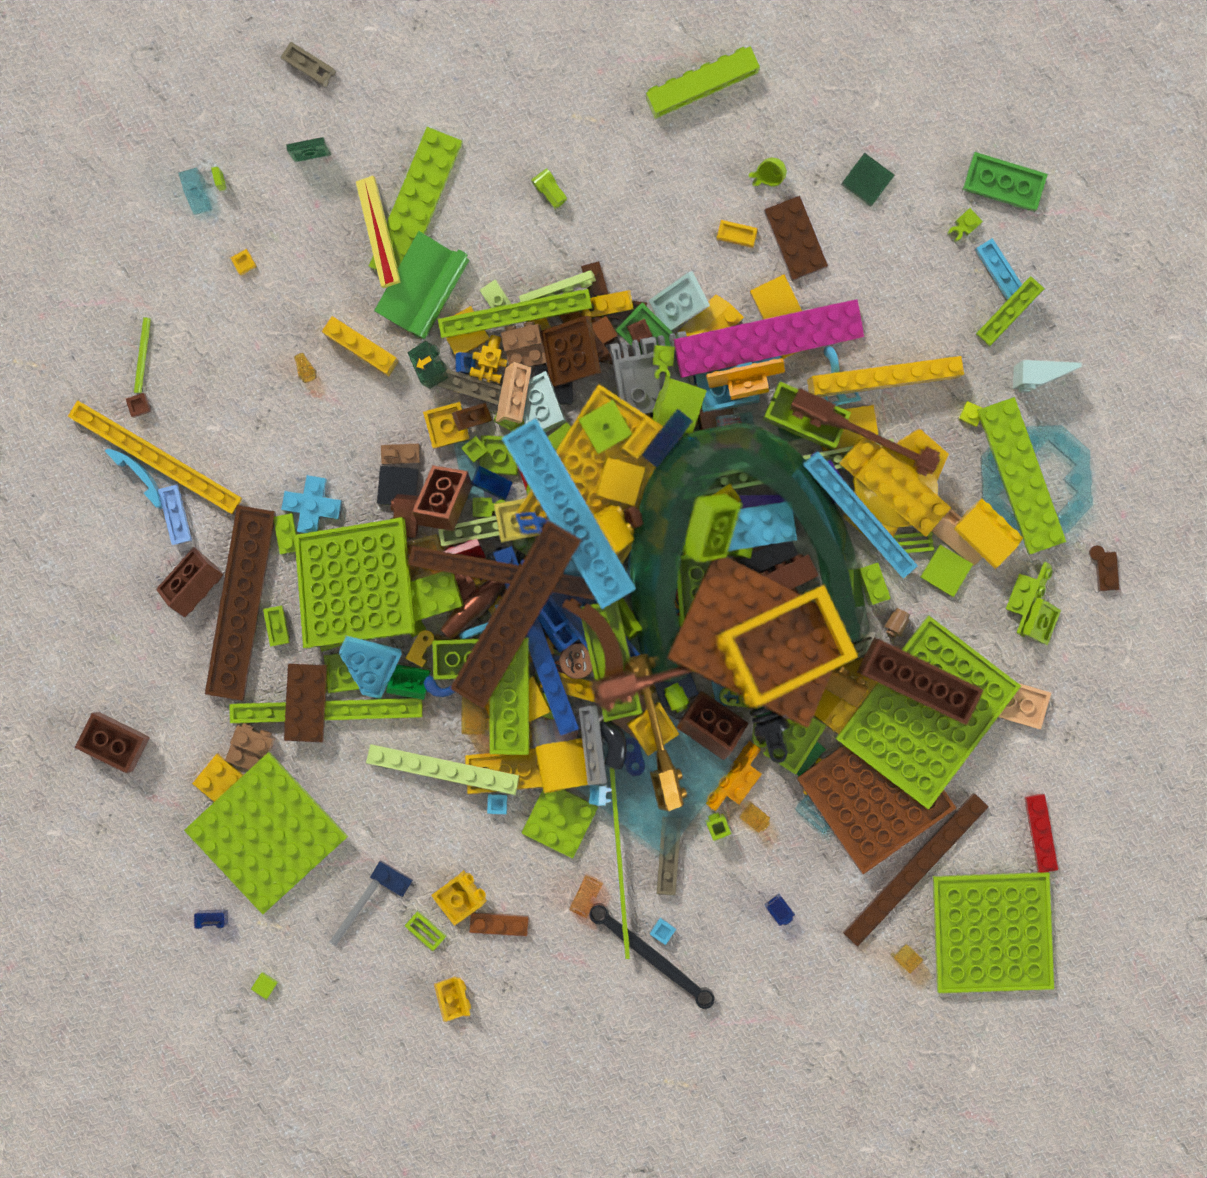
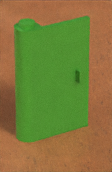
[374,231,469,340]

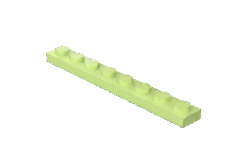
[366,744,520,795]

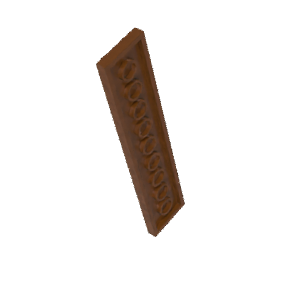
[205,505,276,701]
[450,520,582,709]

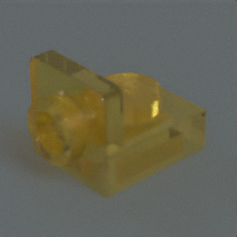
[739,802,770,833]

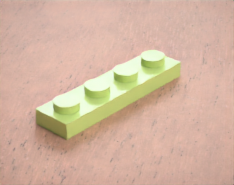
[519,270,596,302]

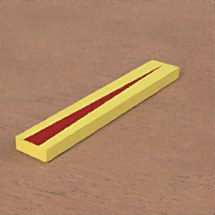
[356,176,401,288]

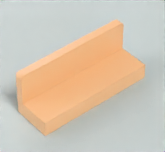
[496,362,531,423]
[931,509,983,566]

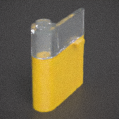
[531,716,588,793]

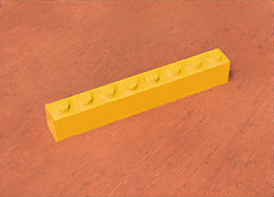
[807,356,964,397]

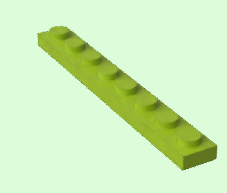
[438,289,592,339]

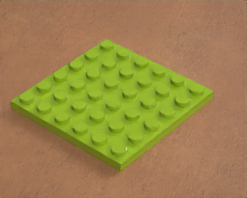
[294,517,415,649]
[184,752,348,915]
[932,872,1054,993]

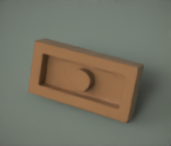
[381,444,420,465]

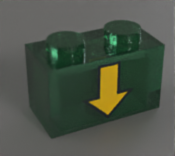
[407,341,449,389]

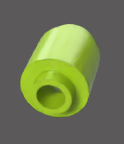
[664,683,689,713]

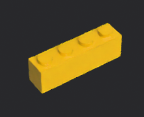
[322,316,399,377]

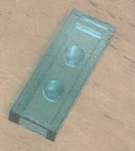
[454,440,484,500]

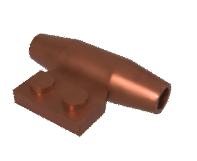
[440,574,506,640]

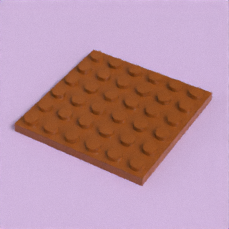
[796,745,956,874]

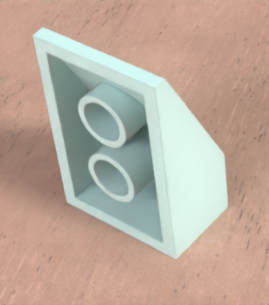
[1013,360,1082,393]

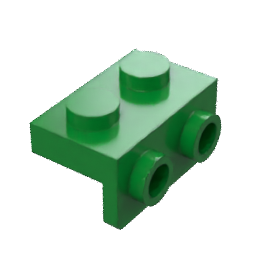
[386,664,430,700]

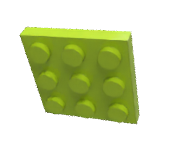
[521,789,598,859]

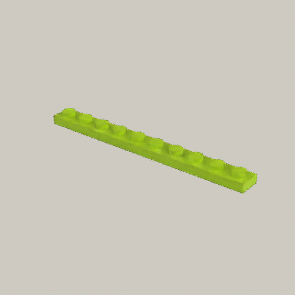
[229,698,423,723]

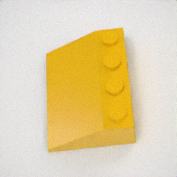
[814,658,878,734]

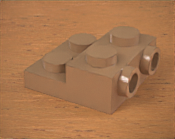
[501,321,547,367]
[225,723,276,770]

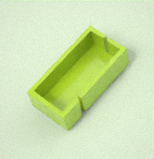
[762,382,851,450]

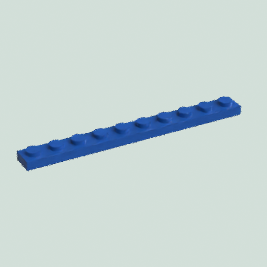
[494,546,579,736]

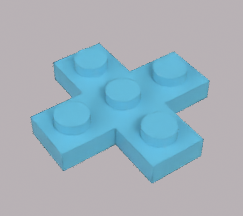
[281,475,342,533]

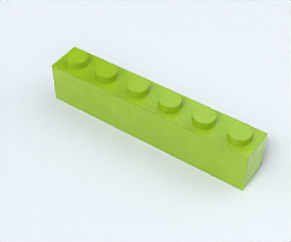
[646,46,760,119]

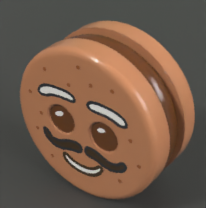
[559,643,593,679]

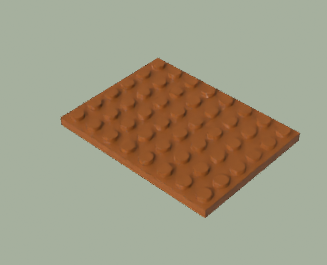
[667,557,853,728]

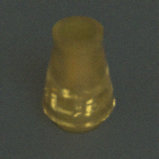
[294,353,317,383]

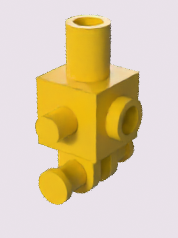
[469,335,508,384]

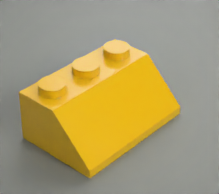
[675,294,744,336]
[954,498,1023,569]

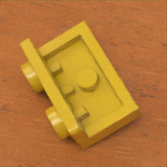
[434,976,471,1022]

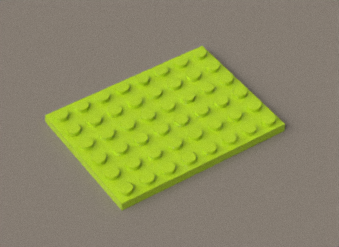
[835,615,1021,809]

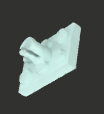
[649,271,710,331]
[523,371,566,432]

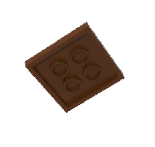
[541,316,601,387]

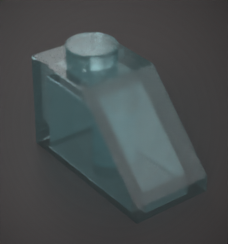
[178,167,212,215]

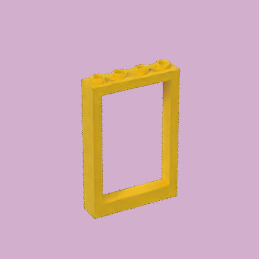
[716,585,858,708]

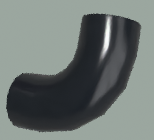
[599,719,628,770]

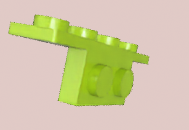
[1006,562,1053,637]

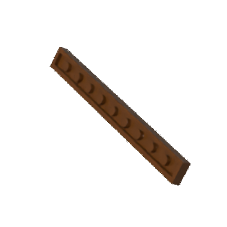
[408,546,596,600]
[843,793,989,947]

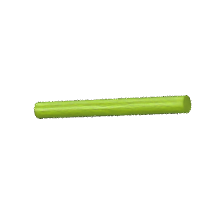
[134,317,151,394]

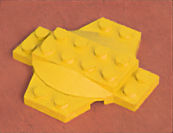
[839,428,951,538]

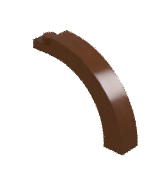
[562,598,623,712]

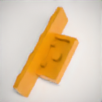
[706,358,785,400]
[705,741,762,811]

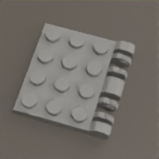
[610,331,695,414]

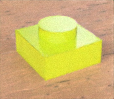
[958,401,982,427]

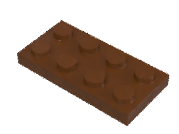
[764,195,828,281]
[284,663,328,743]

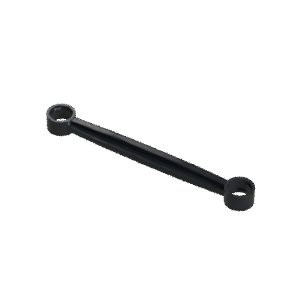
[589,903,715,1009]

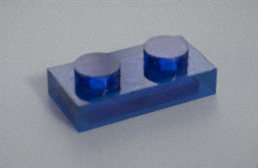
[470,466,513,500]

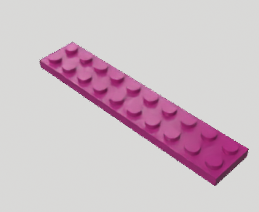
[673,299,864,378]

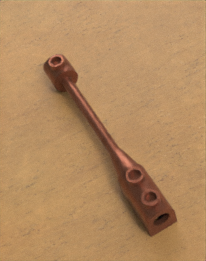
[790,388,940,476]
[590,666,693,709]

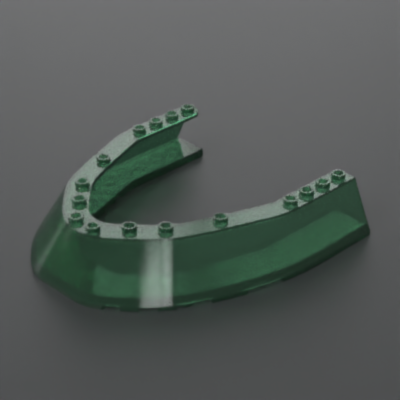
[630,423,870,682]

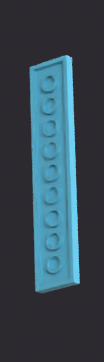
[502,418,636,608]

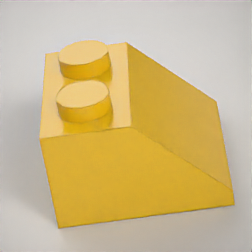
[593,504,634,553]

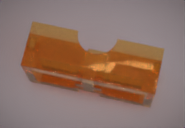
[569,873,603,918]

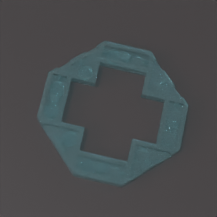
[980,425,1093,535]

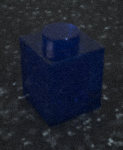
[764,893,795,926]

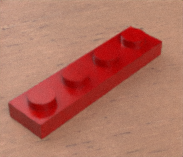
[1024,793,1058,873]

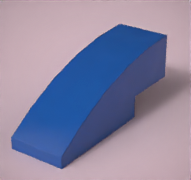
[538,596,578,653]

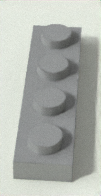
[579,705,607,785]

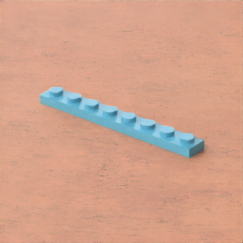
[803,451,918,579]

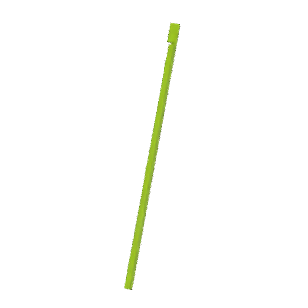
[609,767,630,959]

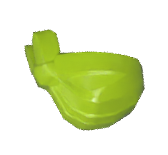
[748,157,787,187]

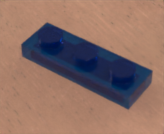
[641,409,693,468]

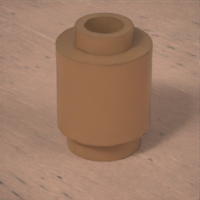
[884,608,910,638]

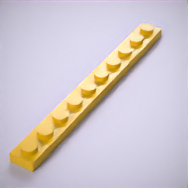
[67,400,243,514]

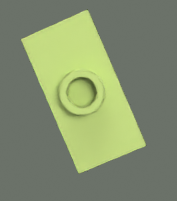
[480,280,511,308]

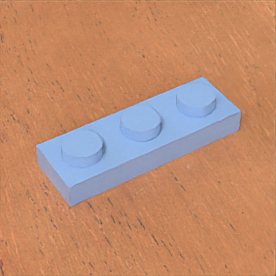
[158,485,192,545]

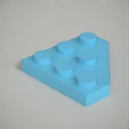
[339,636,402,699]

